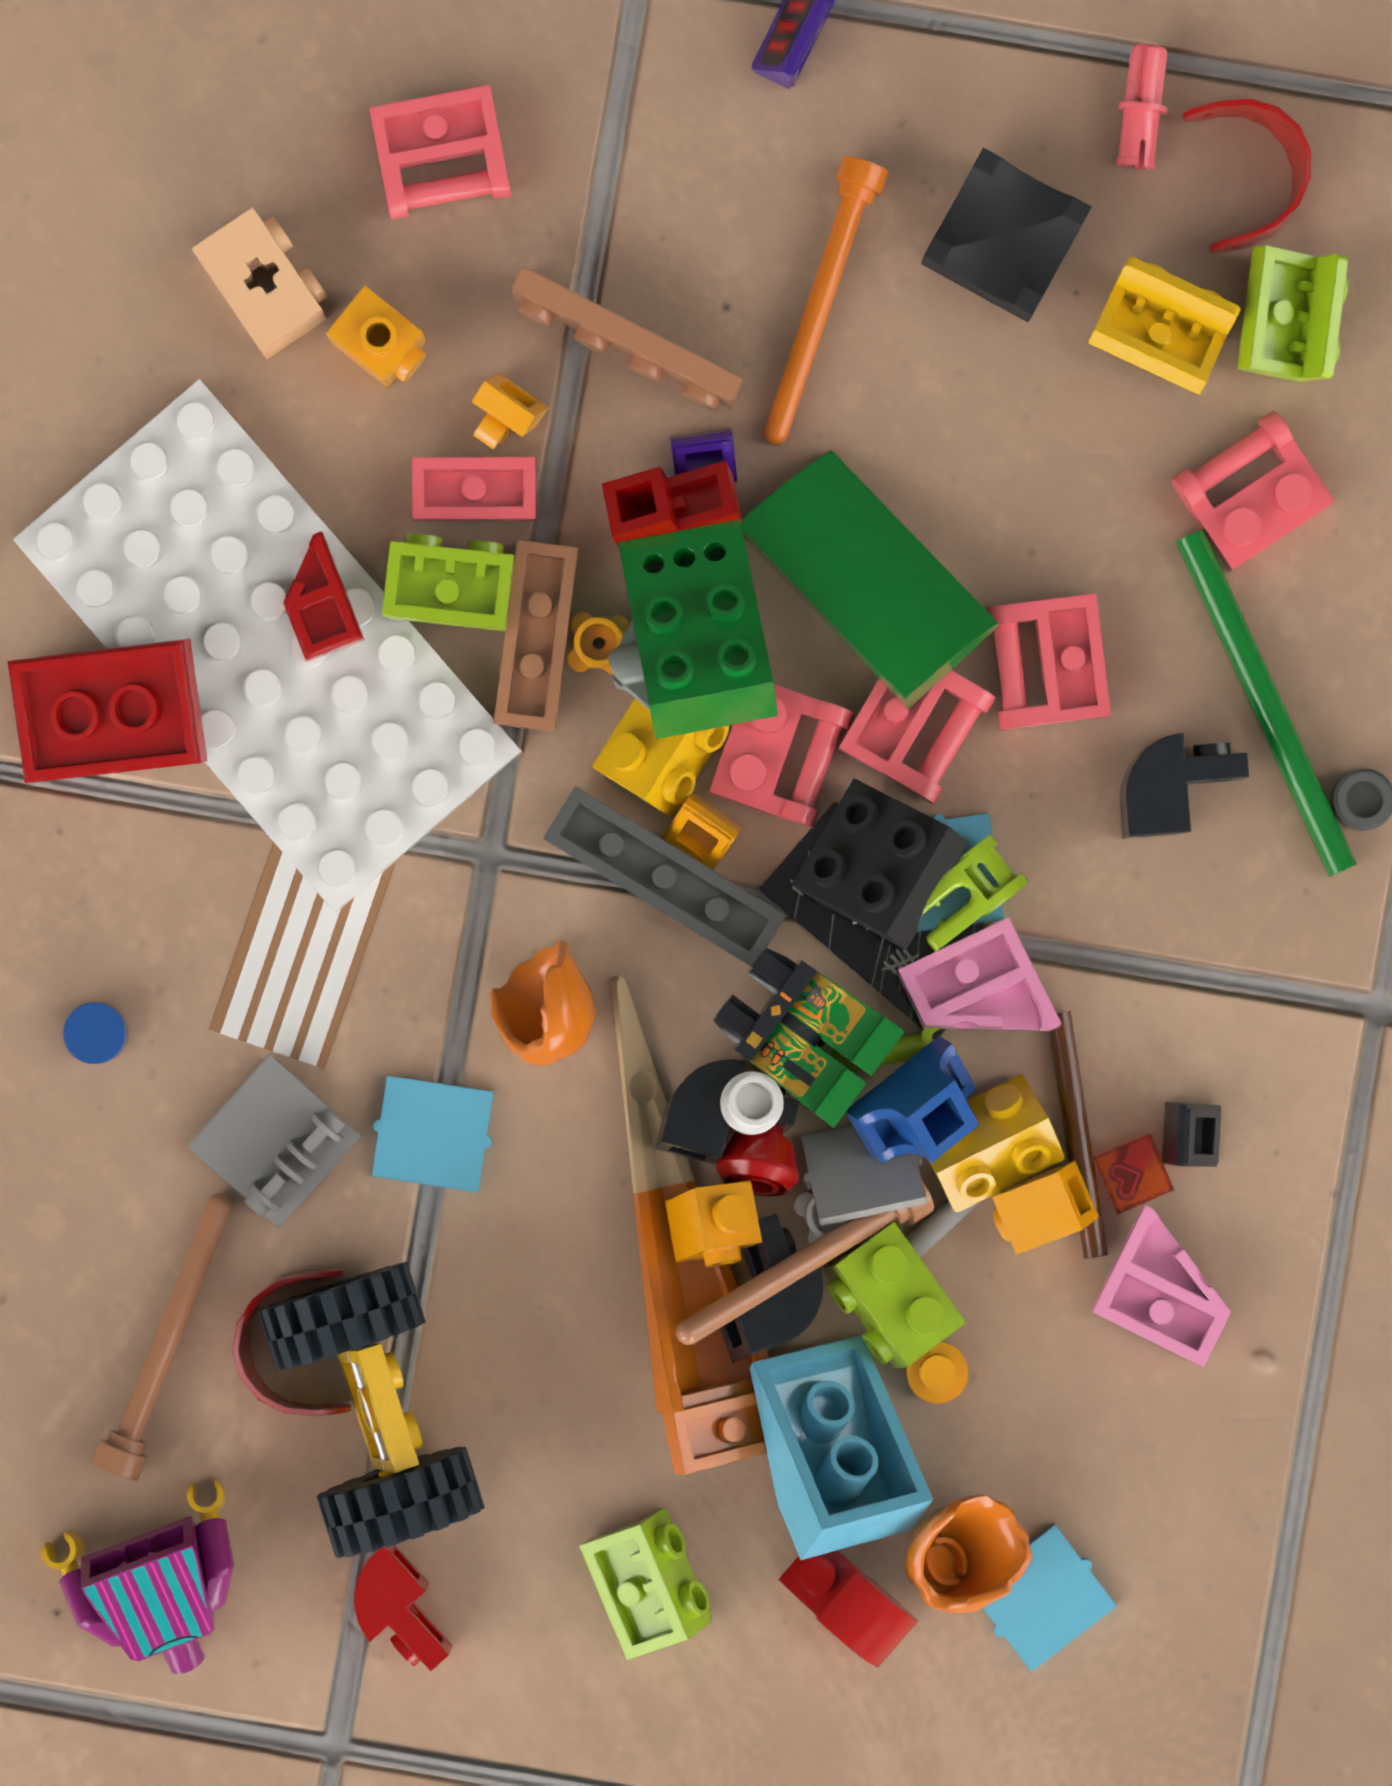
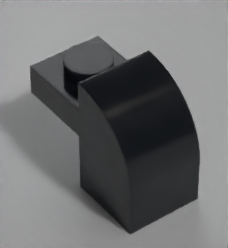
[1120,733,1249,839]
[655,1060,800,1165]
[720,1213,823,1363]

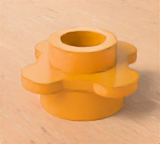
[567,612,630,675]

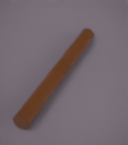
[1049,1011,1108,1259]

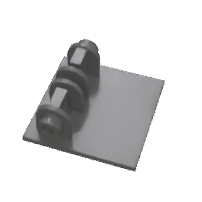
[188,1054,362,1228]

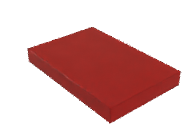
[7,638,207,783]

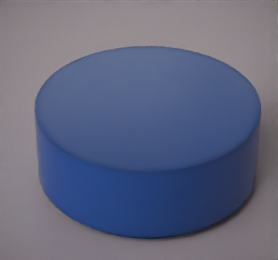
[63,1002,128,1064]

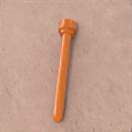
[764,156,889,445]

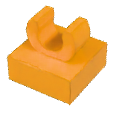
[471,372,549,449]

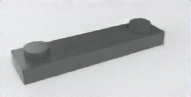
[543,786,786,967]

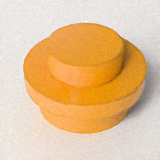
[906,1342,968,1404]

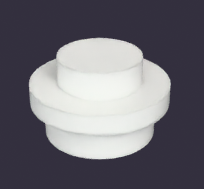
[720,1071,784,1135]

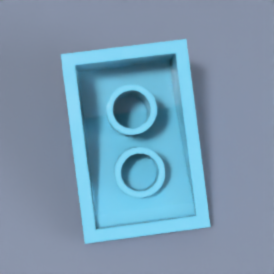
[750,1335,933,1560]

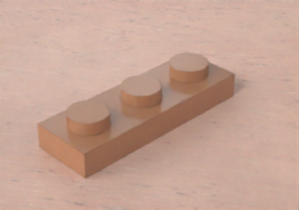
[494,540,579,732]

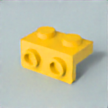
[1088,256,1240,395]
[591,699,730,817]
[928,1073,1065,1212]

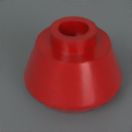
[715,1125,800,1197]

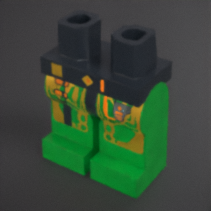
[713,948,905,1128]

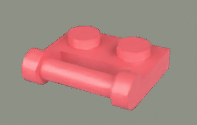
[369,84,512,219]
[1171,411,1335,572]
[985,593,1111,731]
[838,670,996,804]
[709,684,854,829]

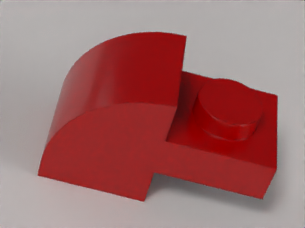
[602,460,743,545]
[354,1545,453,1672]
[778,1550,919,1667]

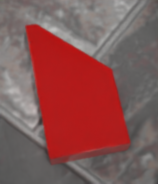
[283,531,365,662]

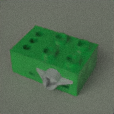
[609,519,778,739]

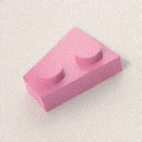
[896,917,1062,1031]
[1091,1204,1231,1367]

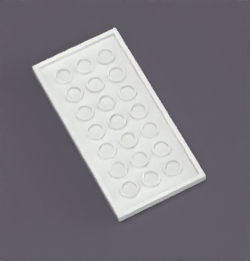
[13,379,522,912]

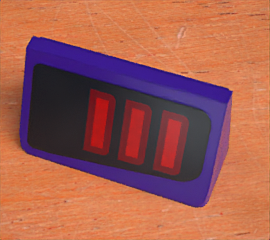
[752,0,836,89]

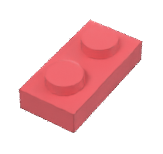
[412,457,537,522]

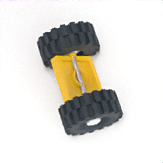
[258,1262,485,1558]

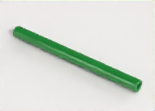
[1175,529,1357,877]

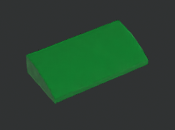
[741,450,999,709]

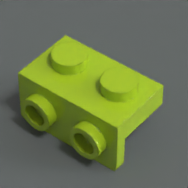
[1237,245,1348,382]
[824,1222,966,1369]

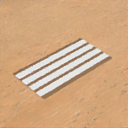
[209,842,396,1069]

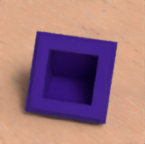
[669,428,738,482]

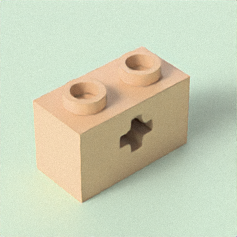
[191,207,328,360]

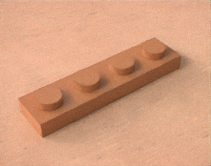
[511,266,743,411]

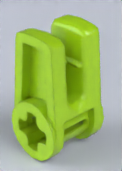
[921,833,1029,952]

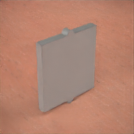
[800,1125,927,1226]

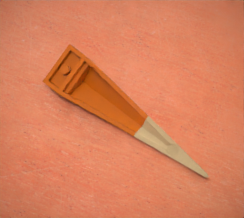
[611,976,770,1475]

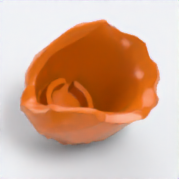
[490,941,597,1066]
[904,1494,1033,1613]

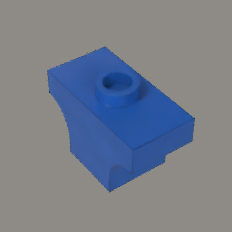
[846,1036,979,1164]

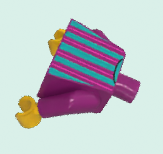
[41,1479,234,1674]

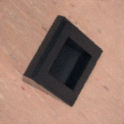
[1162,1102,1221,1167]

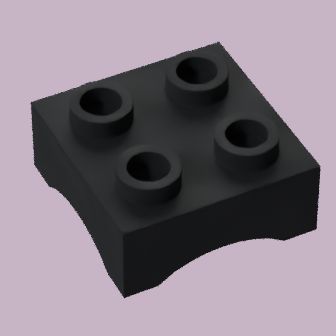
[921,147,1092,323]
[791,778,969,950]

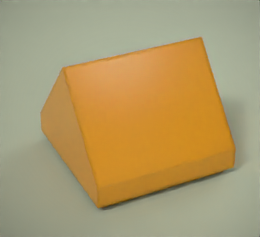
[662,792,743,871]

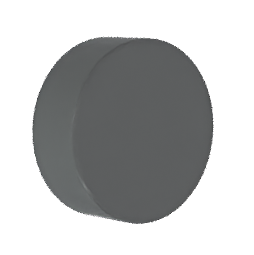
[1330,769,1392,831]

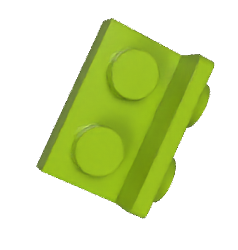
[382,534,515,631]
[579,1508,712,1660]

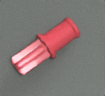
[1116,44,1167,170]

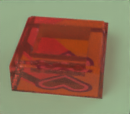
[1093,1133,1174,1214]

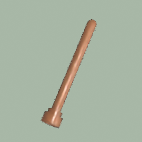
[676,1181,934,1345]
[92,1193,232,1481]

